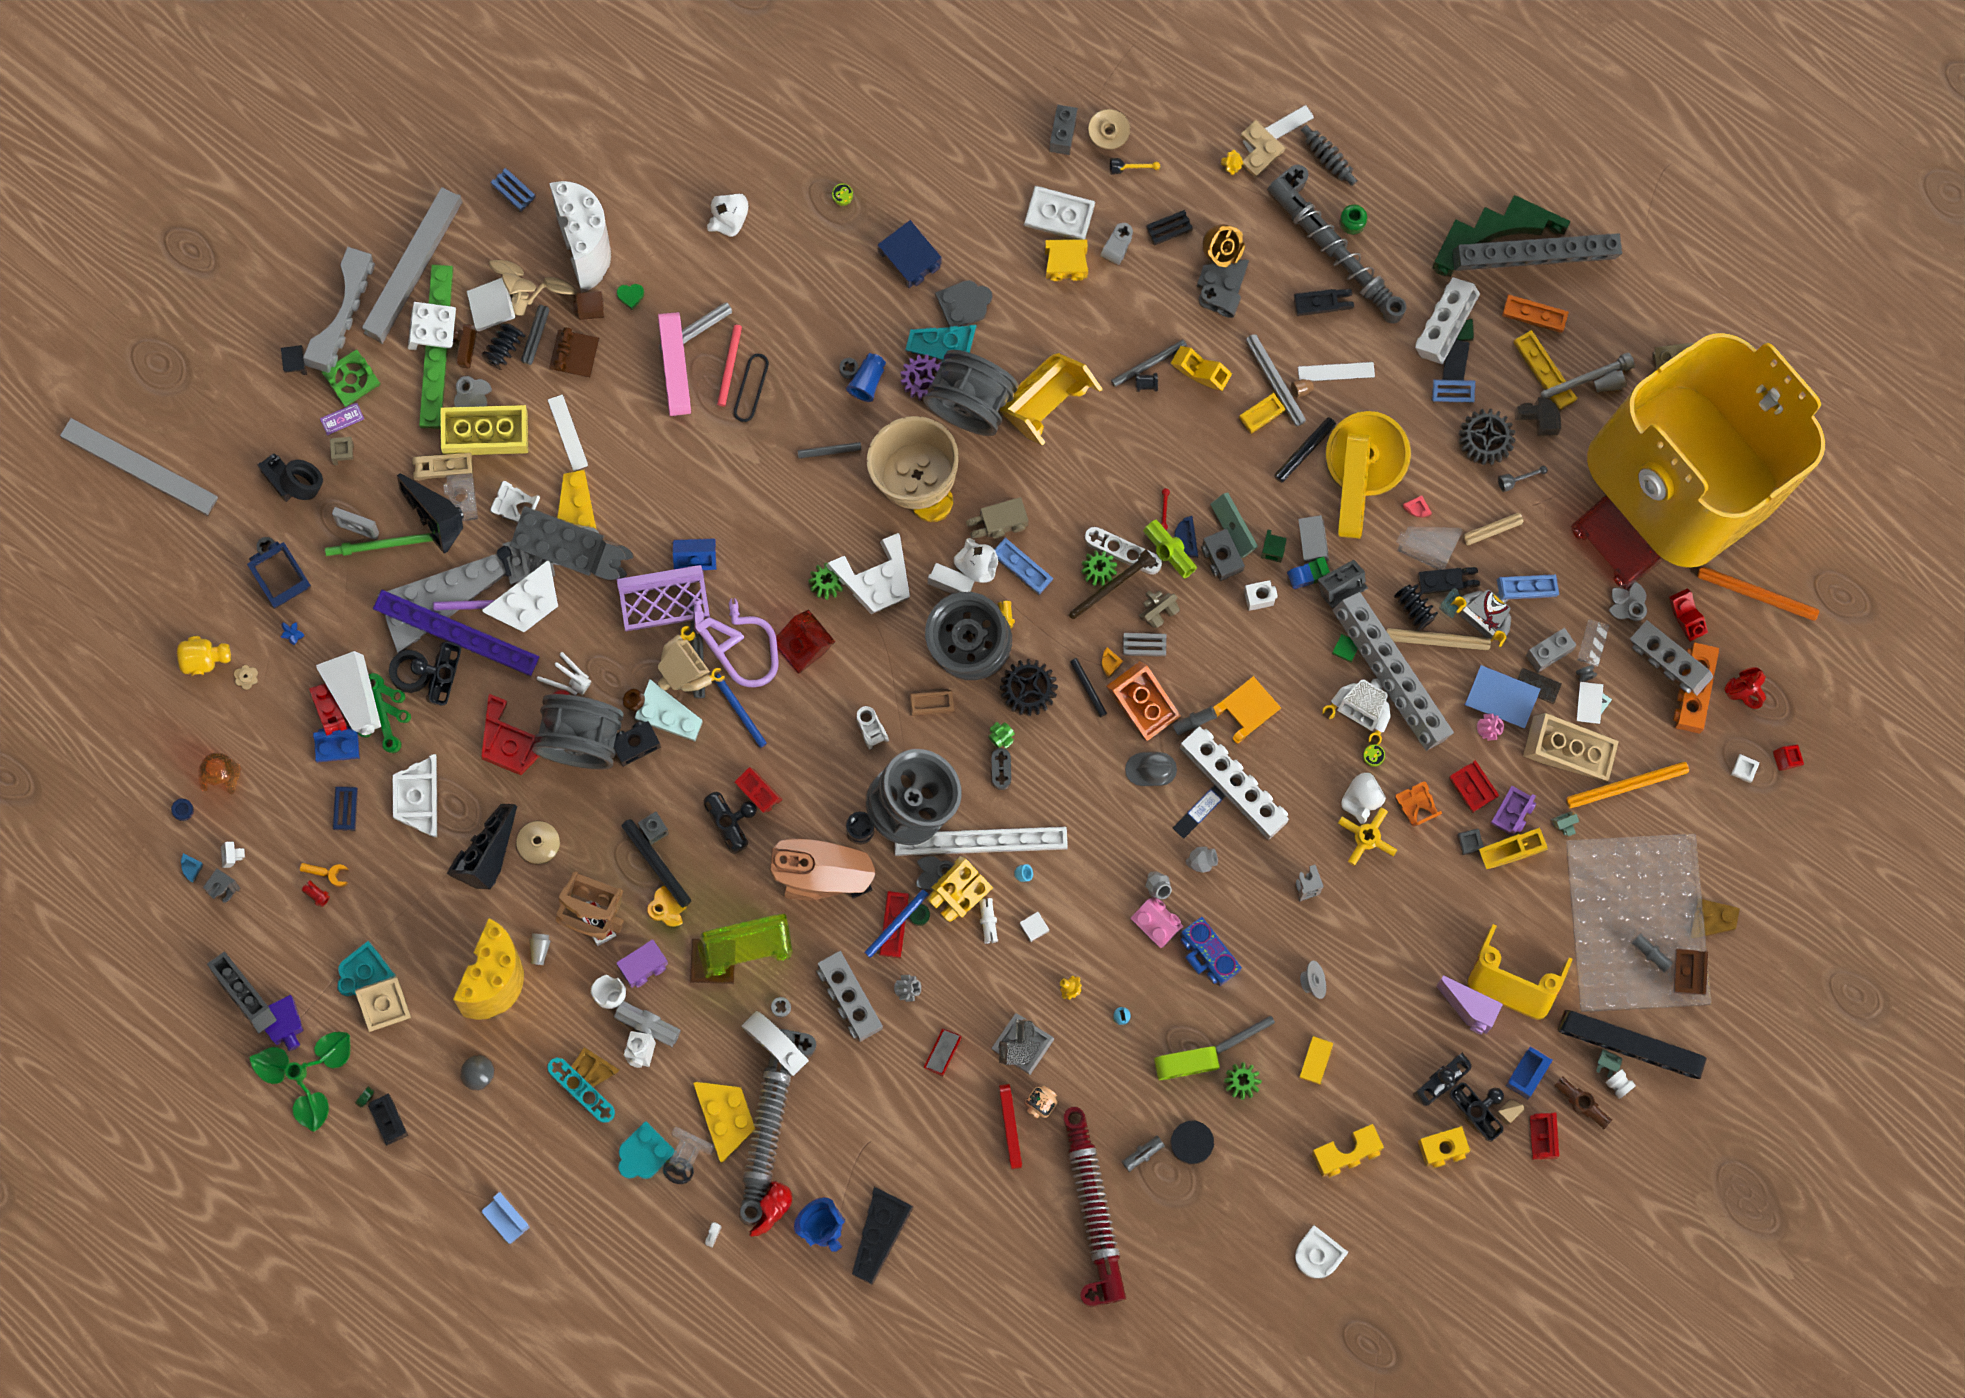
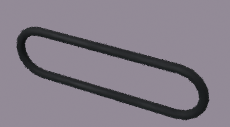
[734,353,769,422]

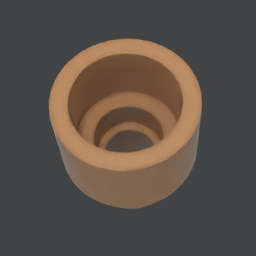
[1291,379,1314,398]

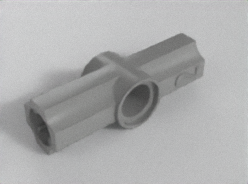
[614,1001,681,1047]

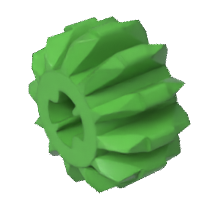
[1081,550,1117,587]
[808,563,843,600]
[1224,1062,1261,1100]

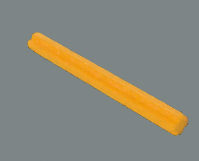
[1566,762,1689,808]

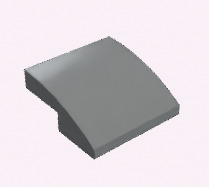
[502,541,555,585]
[991,1013,1054,1075]

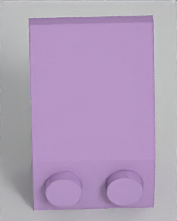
[1436,975,1503,1035]

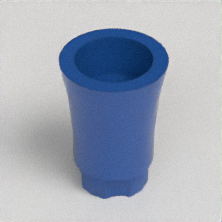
[846,353,886,402]

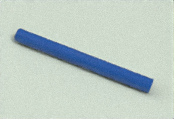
[714,674,767,748]
[864,889,929,958]

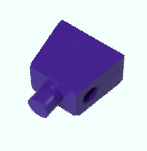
[264,995,304,1051]

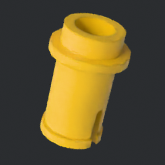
[998,601,1015,628]

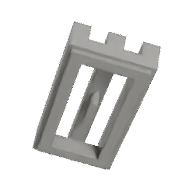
[1123,633,1166,657]

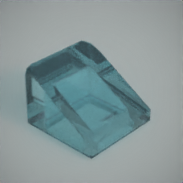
[1439,588,1461,618]

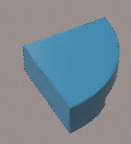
[181,853,203,883]

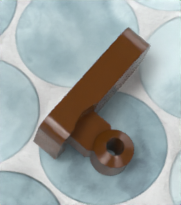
[453,324,477,368]

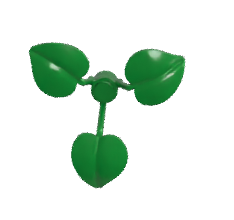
[249,1032,351,1132]

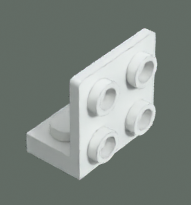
[408,302,456,350]

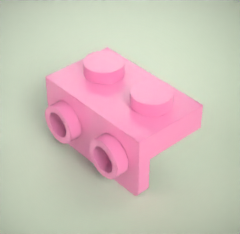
[1131,897,1184,948]

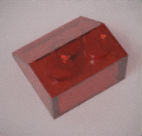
[776,610,836,674]

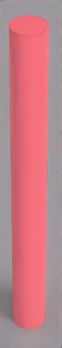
[717,325,742,407]

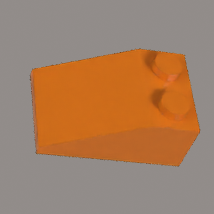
[1106,661,1181,741]

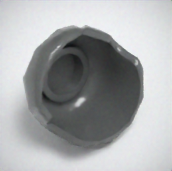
[460,1055,495,1090]

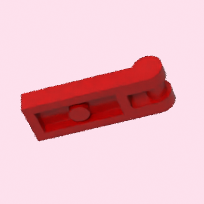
[309,683,347,736]

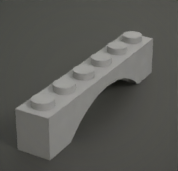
[303,247,375,373]

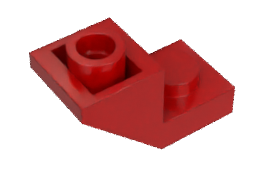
[1669,588,1708,642]

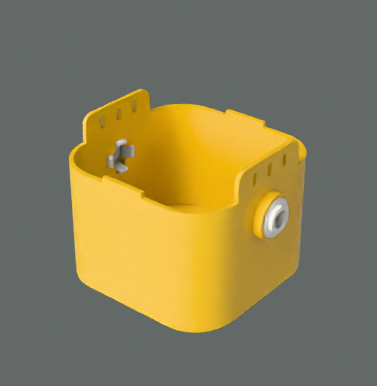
[1587,333,1825,567]

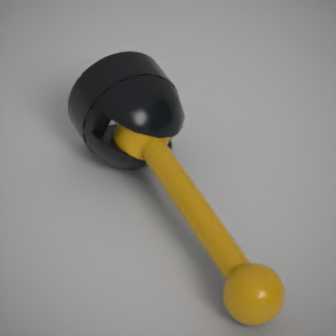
[1110,158,1160,174]

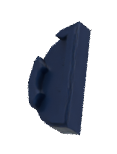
[1174,516,1198,558]

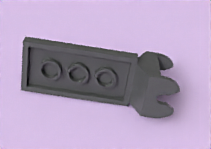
[510,506,633,580]

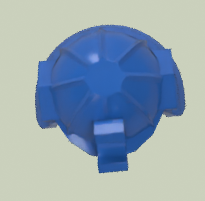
[794,1197,845,1252]

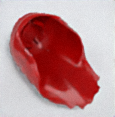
[749,1181,793,1237]

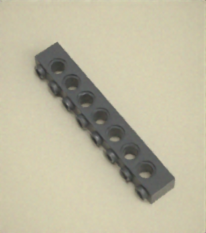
[1452,233,1622,271]

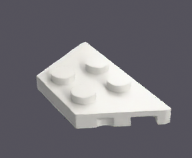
[482,561,558,632]
[393,754,437,837]

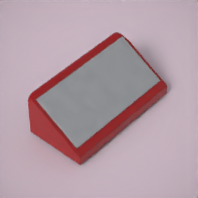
[924,1028,962,1077]

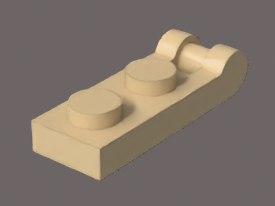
[412,453,473,481]

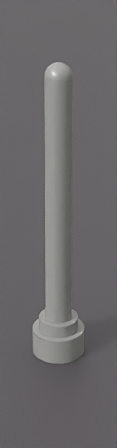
[1541,352,1635,399]

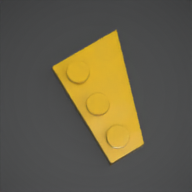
[558,470,596,529]

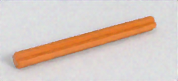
[1697,566,1819,621]

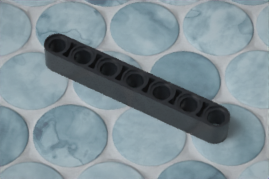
[1558,1010,1707,1079]

